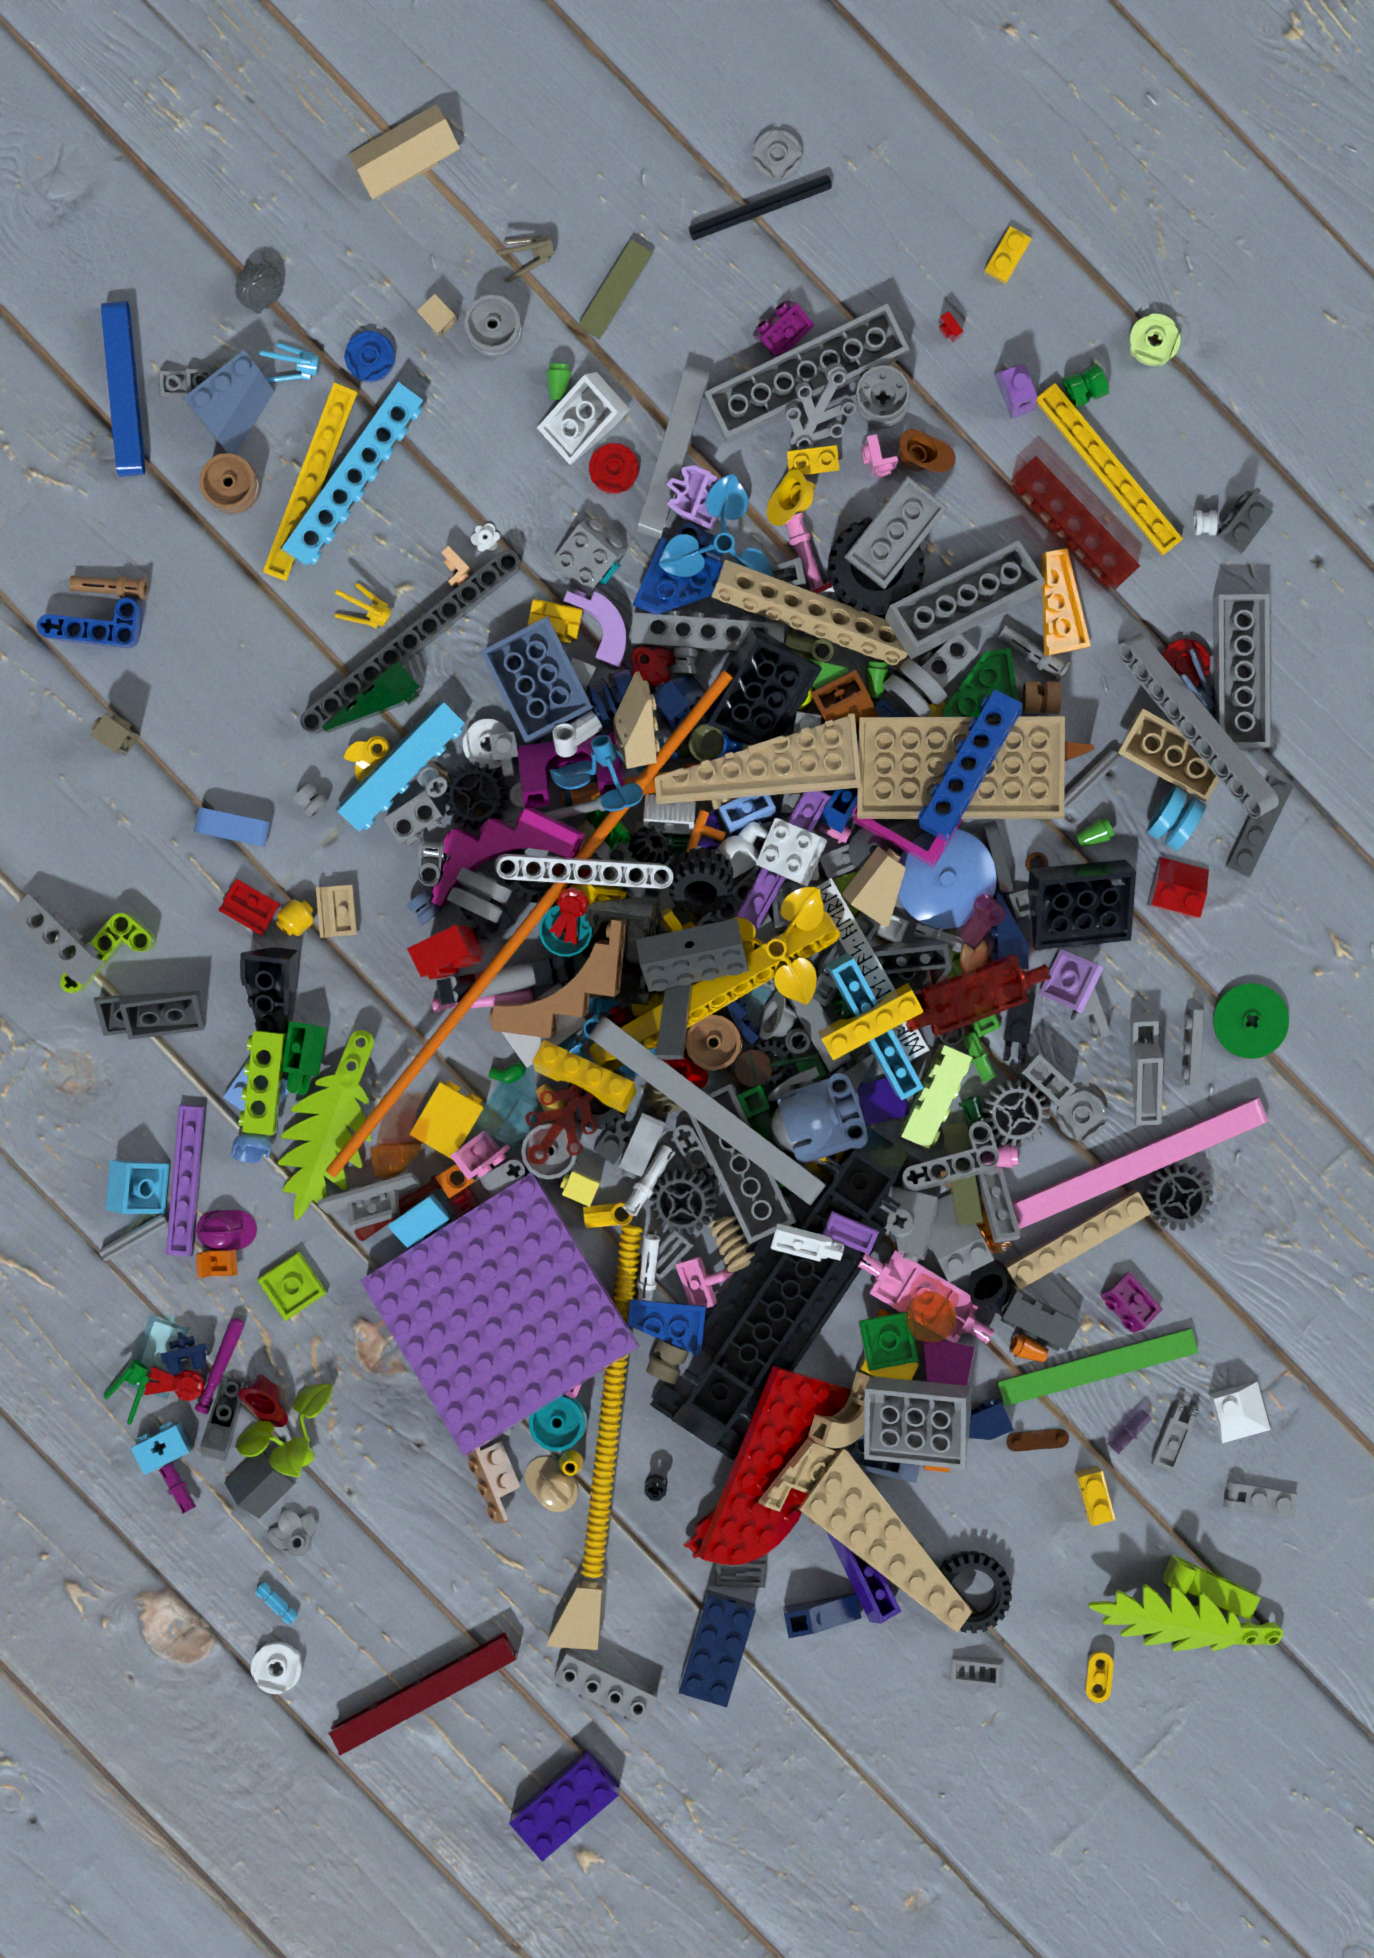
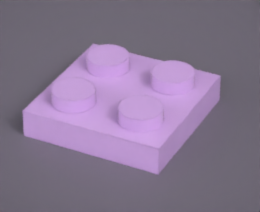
[1039,949,1104,1013]

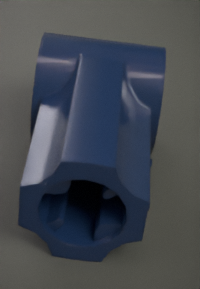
[678,523,724,561]

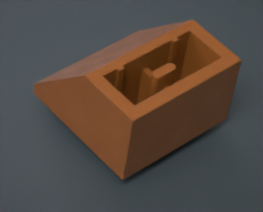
[811,670,879,733]

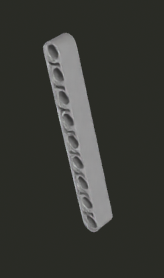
[1117,634,1279,818]

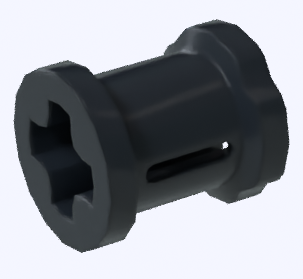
[644,1474,667,1501]

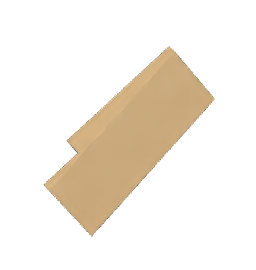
[348,104,460,200]

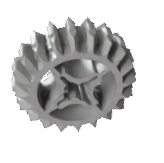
[982,1079,1050,1147]

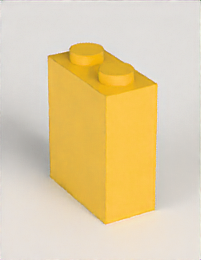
[409,1080,485,1160]

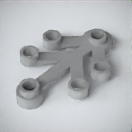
[784,363,856,450]

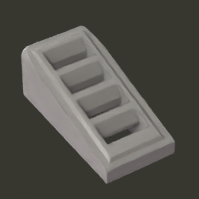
[951,1657,1004,1688]

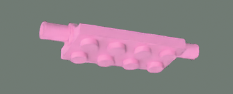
[857,1249,994,1344]

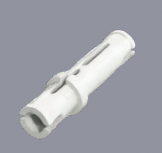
[623,1145,675,1216]
[636,1234,660,1301]

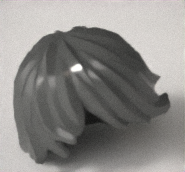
[235,263,283,314]

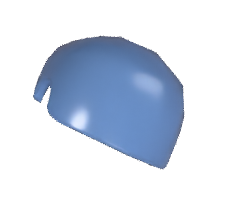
[231,1132,271,1163]

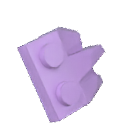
[665,465,721,531]

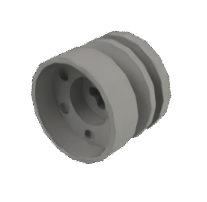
[856,365,910,429]

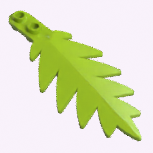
[278,1030,374,1220]
[1088,1584,1284,1651]

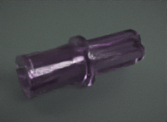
[1107,1409,1152,1454]

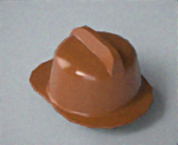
[898,429,956,473]

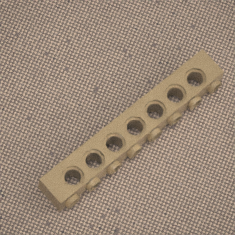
[711,559,908,667]

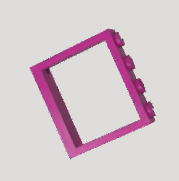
[853,806,963,868]

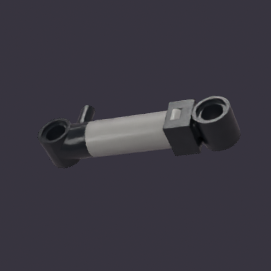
[436,956,576,1005]

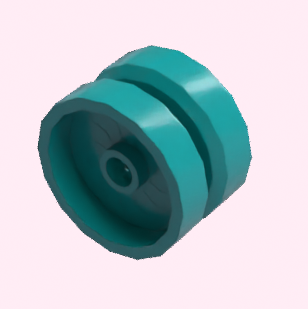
[529,1395,588,1452]

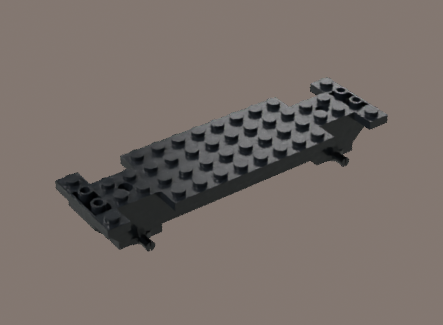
[650,1125,927,1461]

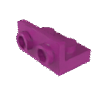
[753,300,815,358]
[1101,1272,1163,1333]

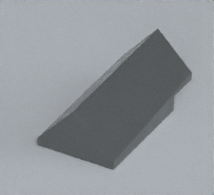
[94,991,204,1040]

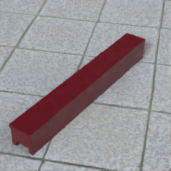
[328,1632,518,1756]

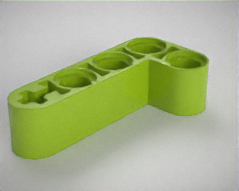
[60,913,156,993]
[1162,1555,1261,1620]

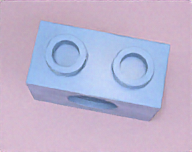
[719,795,776,837]

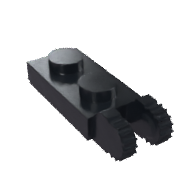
[1002,991,1035,1063]

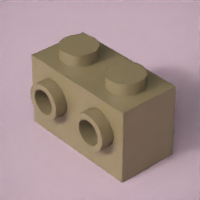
[90,714,140,756]

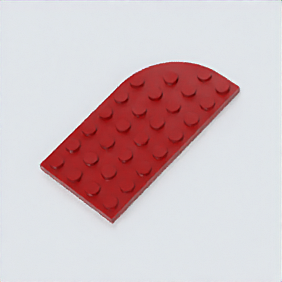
[697,1366,851,1565]

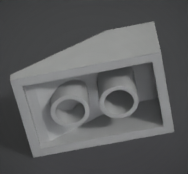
[929,1193,994,1283]

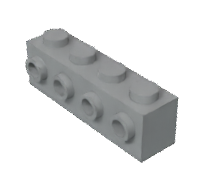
[553,1648,657,1725]

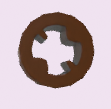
[1025,852,1048,872]

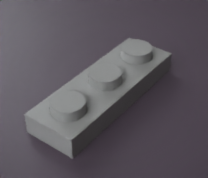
[1182,1009,1204,1086]
[976,1167,1021,1243]

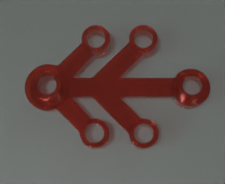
[525,1083,597,1165]

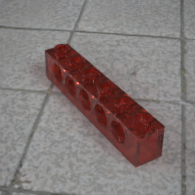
[1011,456,1140,590]

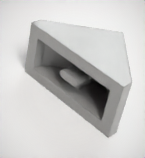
[771,558,806,588]

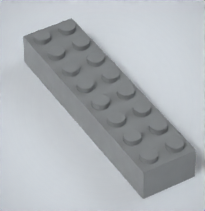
[704,303,910,443]

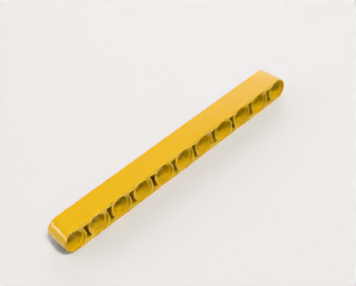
[589,912,840,1071]

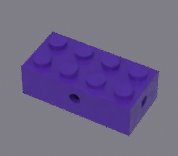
[509,1749,619,1862]

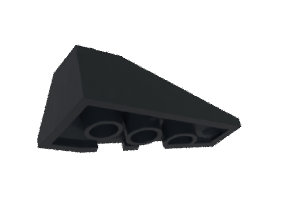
[240,947,298,1052]

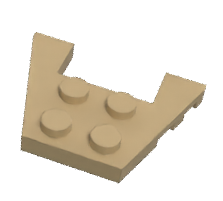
[758,1439,839,1526]

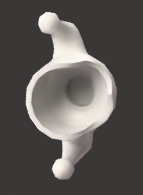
[714,821,768,878]

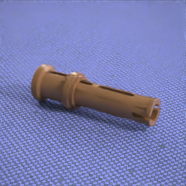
[69,575,149,600]

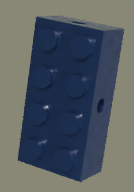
[678,1589,756,1708]

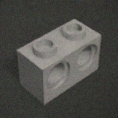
[921,634,979,689]
[383,791,444,846]
[1019,1053,1077,1107]

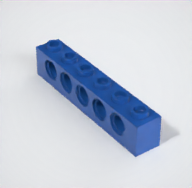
[918,689,1023,842]

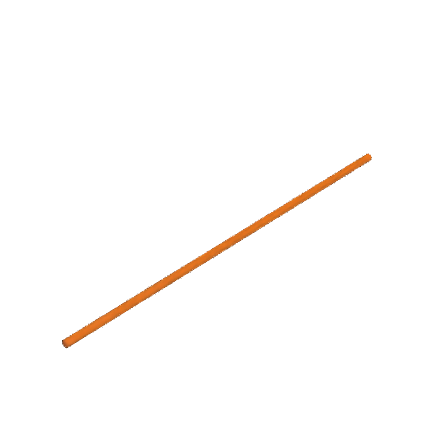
[326,670,732,1178]

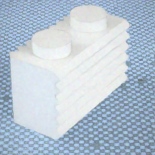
[643,794,696,835]

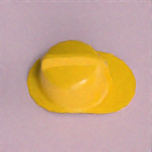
[766,470,816,526]

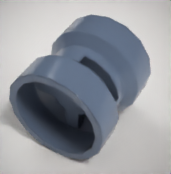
[407,890,442,925]

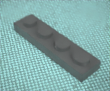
[1226,775,1293,878]

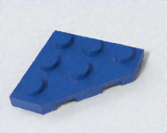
[633,538,723,615]

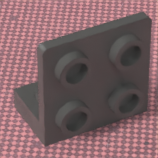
[1217,488,1273,553]

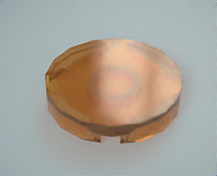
[905,1292,956,1343]

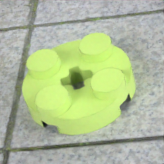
[1129,314,1181,366]

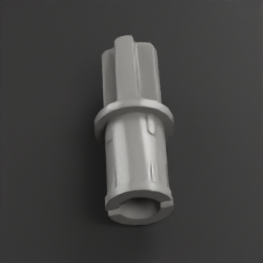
[913,922,965,952]

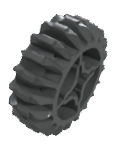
[1144,1163,1213,1231]
[649,1167,717,1235]

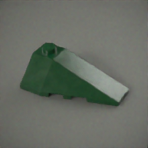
[322,661,422,733]

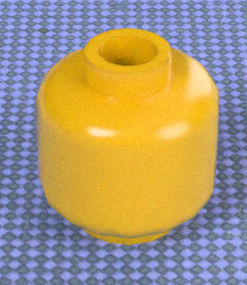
[276,899,314,937]

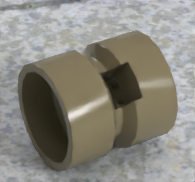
[646,1339,689,1384]

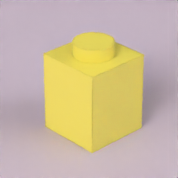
[560,1170,600,1207]

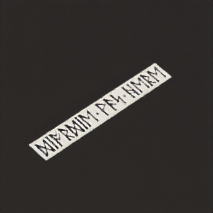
[817,878,929,1061]

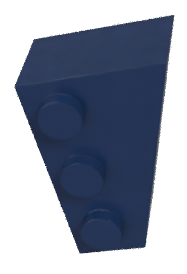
[652,675,706,730]

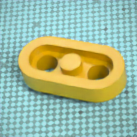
[1085,1650,1114,1703]

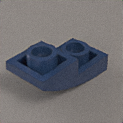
[727,998,759,1045]

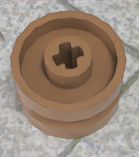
[199,453,260,515]
[685,1015,744,1071]

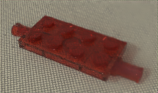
[906,954,1051,1037]

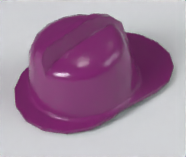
[196,1210,257,1250]

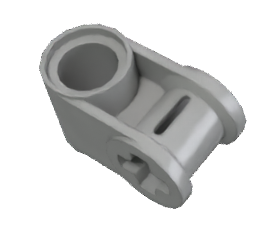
[417,838,446,888]
[478,1157,528,1198]

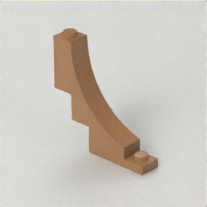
[489,916,627,1038]

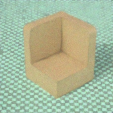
[418,294,458,339]

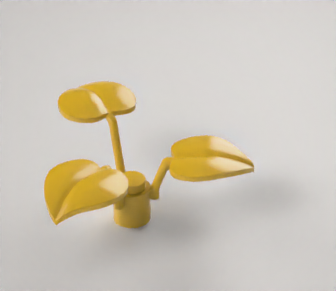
[730,887,824,1005]

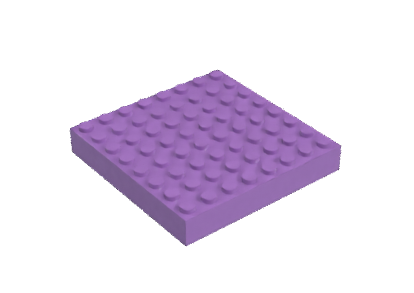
[360,1173,640,1456]

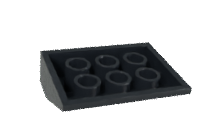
[704,627,822,745]
[1028,860,1136,950]

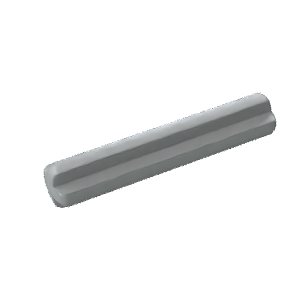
[1064,749,1121,809]
[99,1214,169,1261]

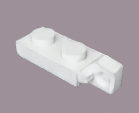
[771,1223,844,1261]

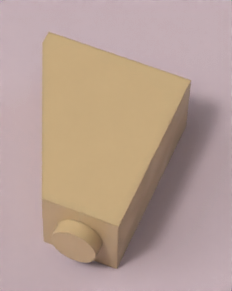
[842,846,906,928]
[547,1579,603,1650]

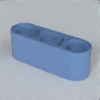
[194,807,270,847]

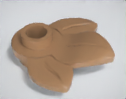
[960,940,992,988]

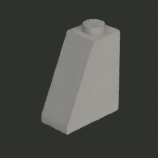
[619,1110,666,1179]
[888,1186,939,1262]

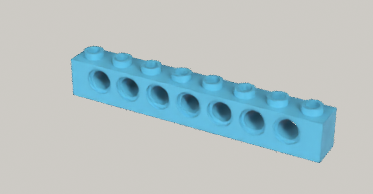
[281,382,423,567]

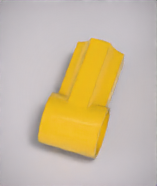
[583,1201,633,1229]

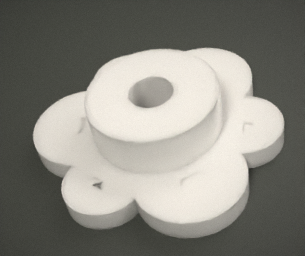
[471,523,500,552]

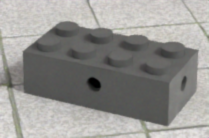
[636,918,749,992]

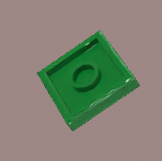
[858,1311,918,1371]

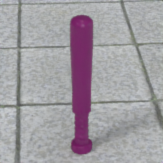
[194,1317,245,1414]

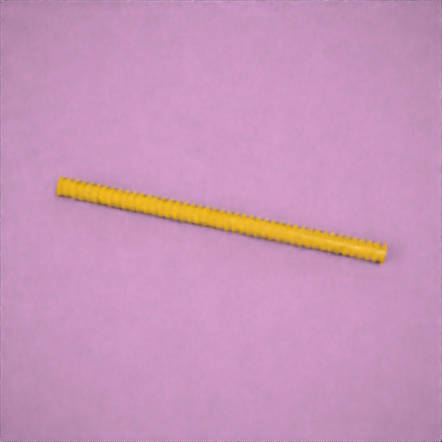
[581,1225,643,1578]

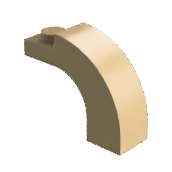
[808,1371,874,1448]

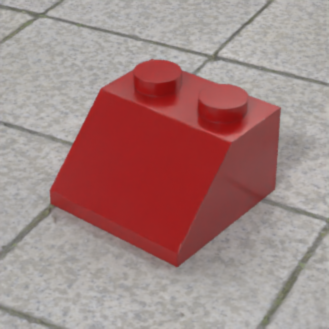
[1147,857,1209,918]

